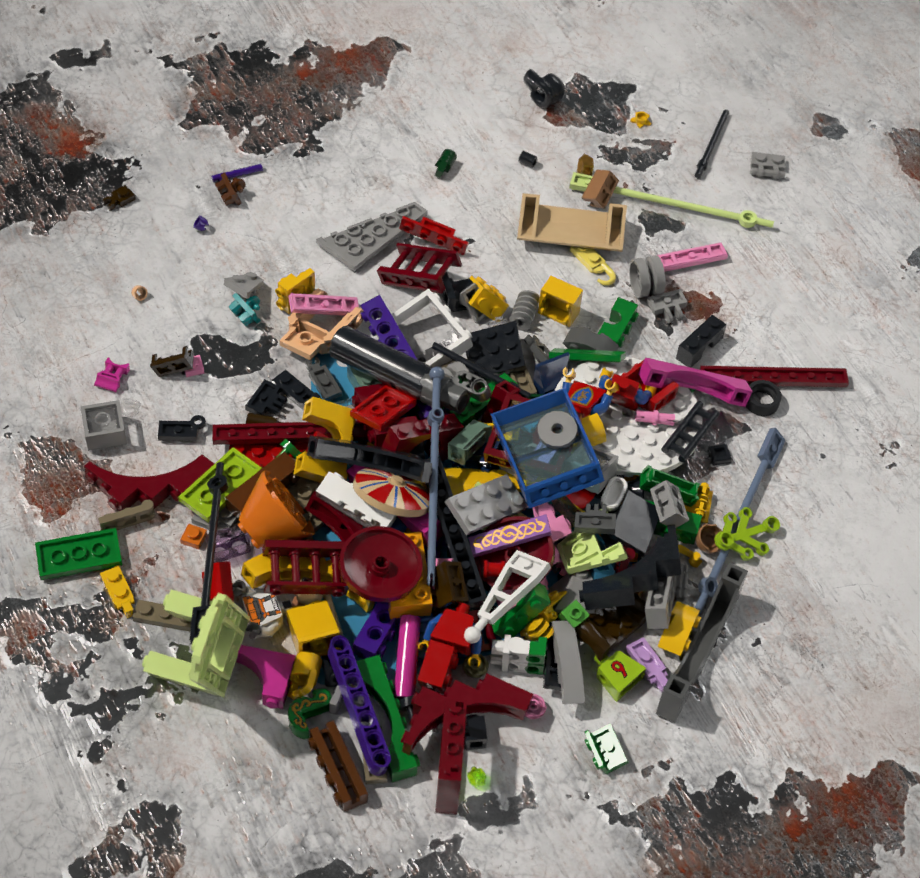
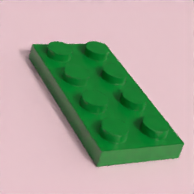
[35,528,122,580]

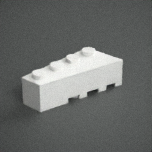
[316,472,397,528]

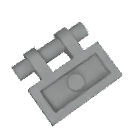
[750,152,785,179]

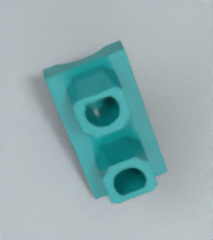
[228,293,261,327]

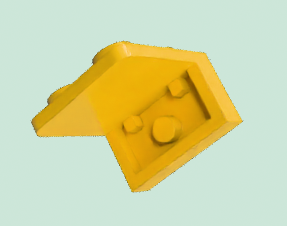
[468,275,510,323]

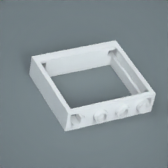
[383,288,473,367]

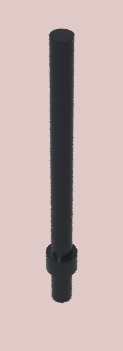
[694,109,729,179]
[432,342,531,399]

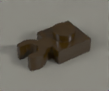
[102,185,136,211]

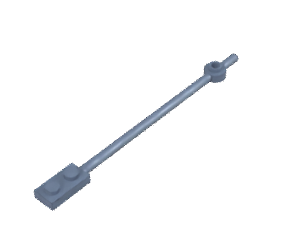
[695,427,786,613]

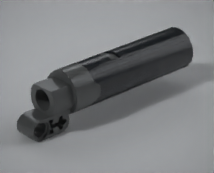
[329,325,491,414]

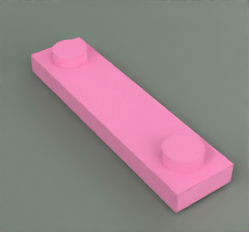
[656,242,728,272]
[288,293,359,316]

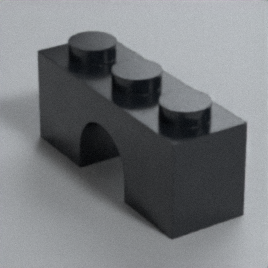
[676,315,727,368]

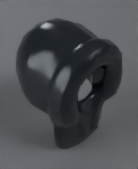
[523,69,566,109]

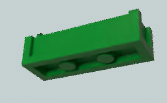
[640,465,700,507]

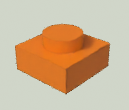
[180,524,207,550]

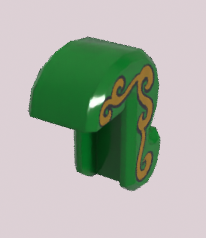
[287,688,332,739]

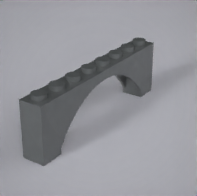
[656,562,748,723]

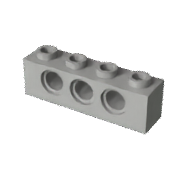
[645,576,677,630]

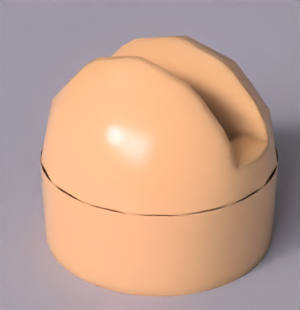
[131,285,148,301]

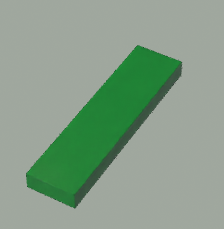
[549,348,626,362]

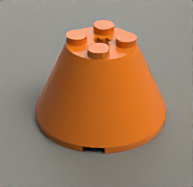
[238,470,315,549]

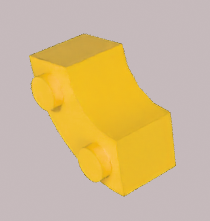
[657,601,701,656]

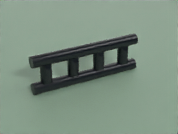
[661,401,720,463]

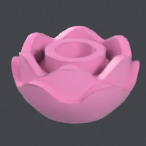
[525,694,547,719]

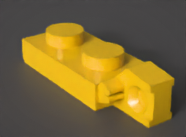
[100,566,135,618]

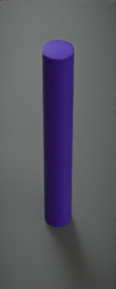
[211,164,263,182]

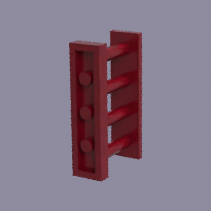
[377,243,462,294]
[262,539,349,597]

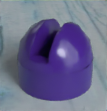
[193,215,209,231]

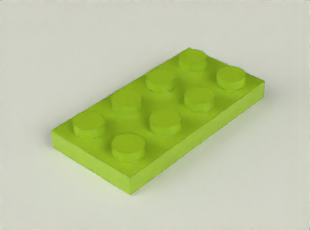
[178,447,262,522]

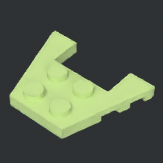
[557,508,628,575]

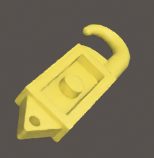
[570,246,616,285]

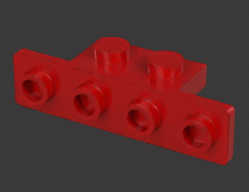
[399,216,468,255]

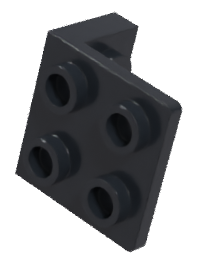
[442,272,473,312]

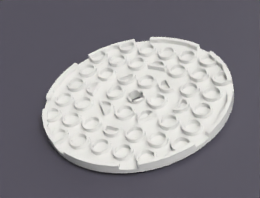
[555,357,702,477]

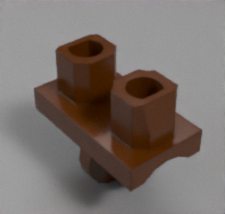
[215,172,246,206]

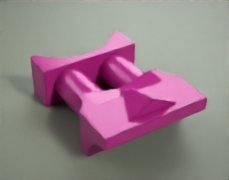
[94,357,130,392]

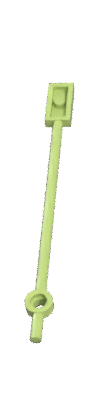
[569,172,774,228]

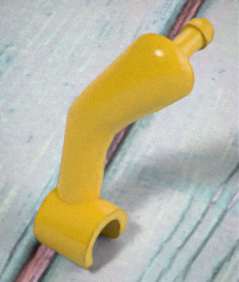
[678,544,702,568]

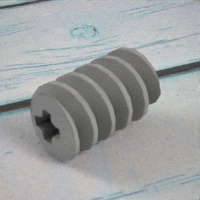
[509,290,540,331]

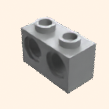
[650,480,689,528]

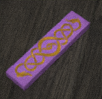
[468,514,552,558]

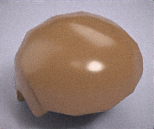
[695,523,724,554]

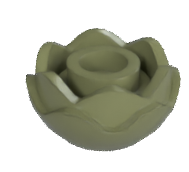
[462,654,489,678]

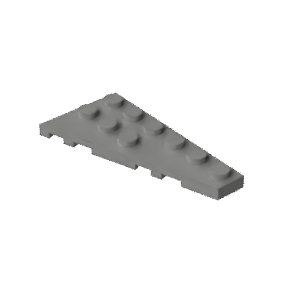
[316,202,427,272]

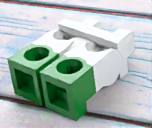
[491,635,547,675]

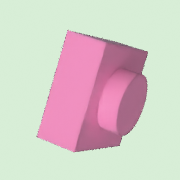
[184,355,205,377]

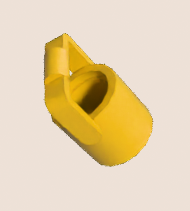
[287,651,323,700]

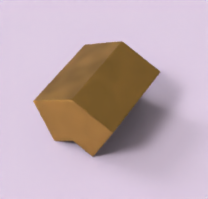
[577,154,594,176]

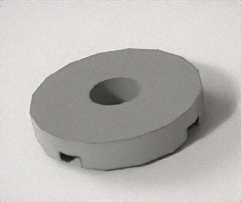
[538,411,577,449]

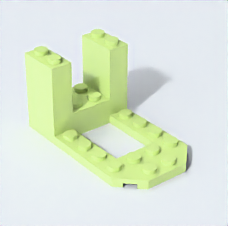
[142,589,250,698]

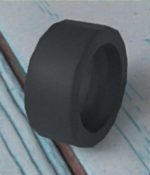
[746,380,782,416]

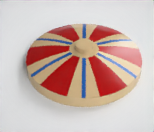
[353,468,429,517]

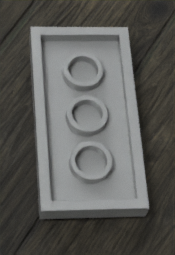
[445,474,528,536]

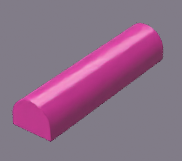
[393,615,421,700]

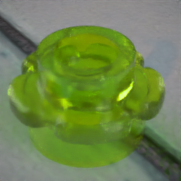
[467,766,486,788]

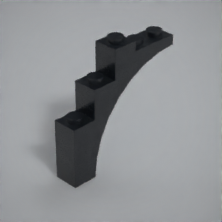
[307,436,432,483]

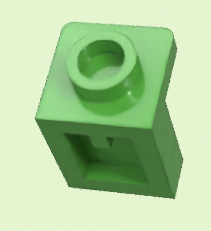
[557,600,589,628]

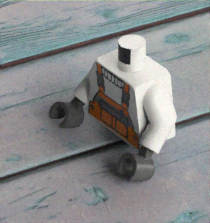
[232,580,292,639]

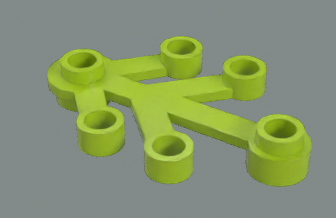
[714,507,780,561]

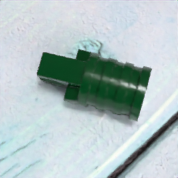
[434,149,457,178]

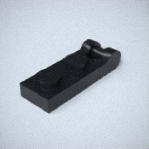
[272,369,321,410]

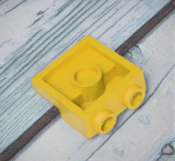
[275,268,315,315]

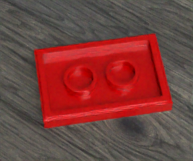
[350,385,417,432]

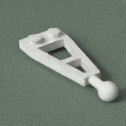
[464,550,551,644]

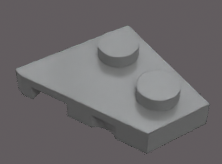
[224,272,264,299]

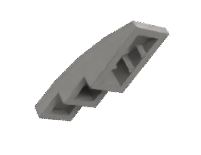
[552,621,585,704]

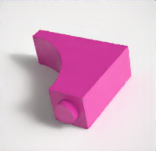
[236,645,295,709]

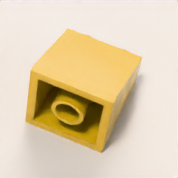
[286,600,340,657]

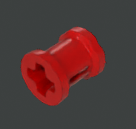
[483,560,505,579]

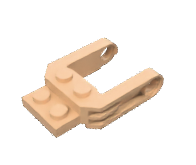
[280,288,363,360]

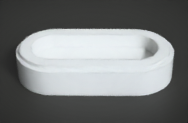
[600,477,628,512]

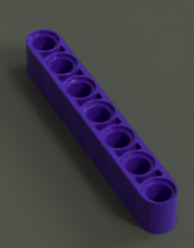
[327,635,391,776]

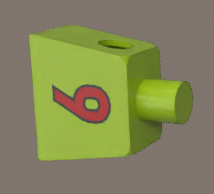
[594,651,646,702]

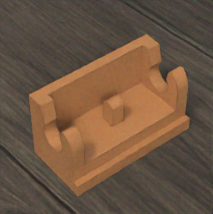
[582,170,619,209]

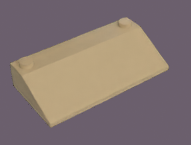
[517,193,627,252]

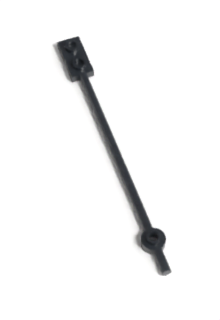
[189,462,229,645]

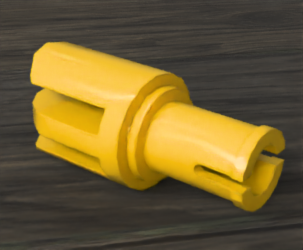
[520,618,554,641]

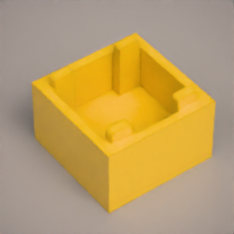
[538,276,583,327]

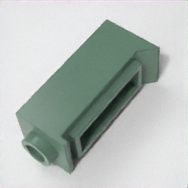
[448,419,492,466]

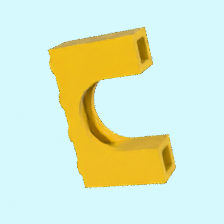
[294,397,356,483]

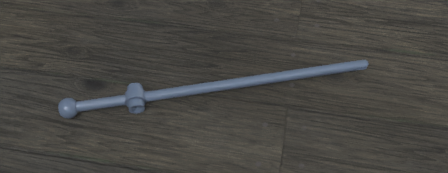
[427,367,445,586]

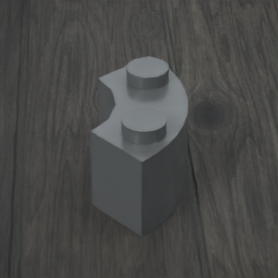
[563,327,619,351]

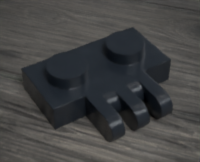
[245,379,288,415]

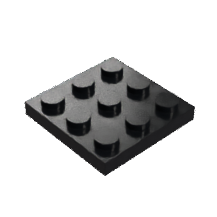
[466,321,526,380]

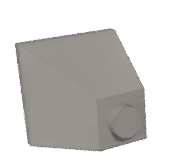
[549,570,595,614]

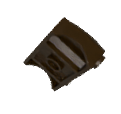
[575,593,647,661]

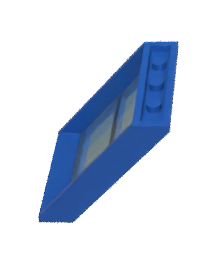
[491,388,604,509]

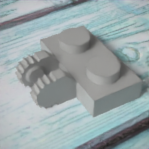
[647,289,688,323]

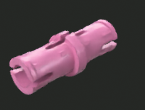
[635,409,675,426]

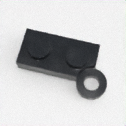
[158,415,206,441]

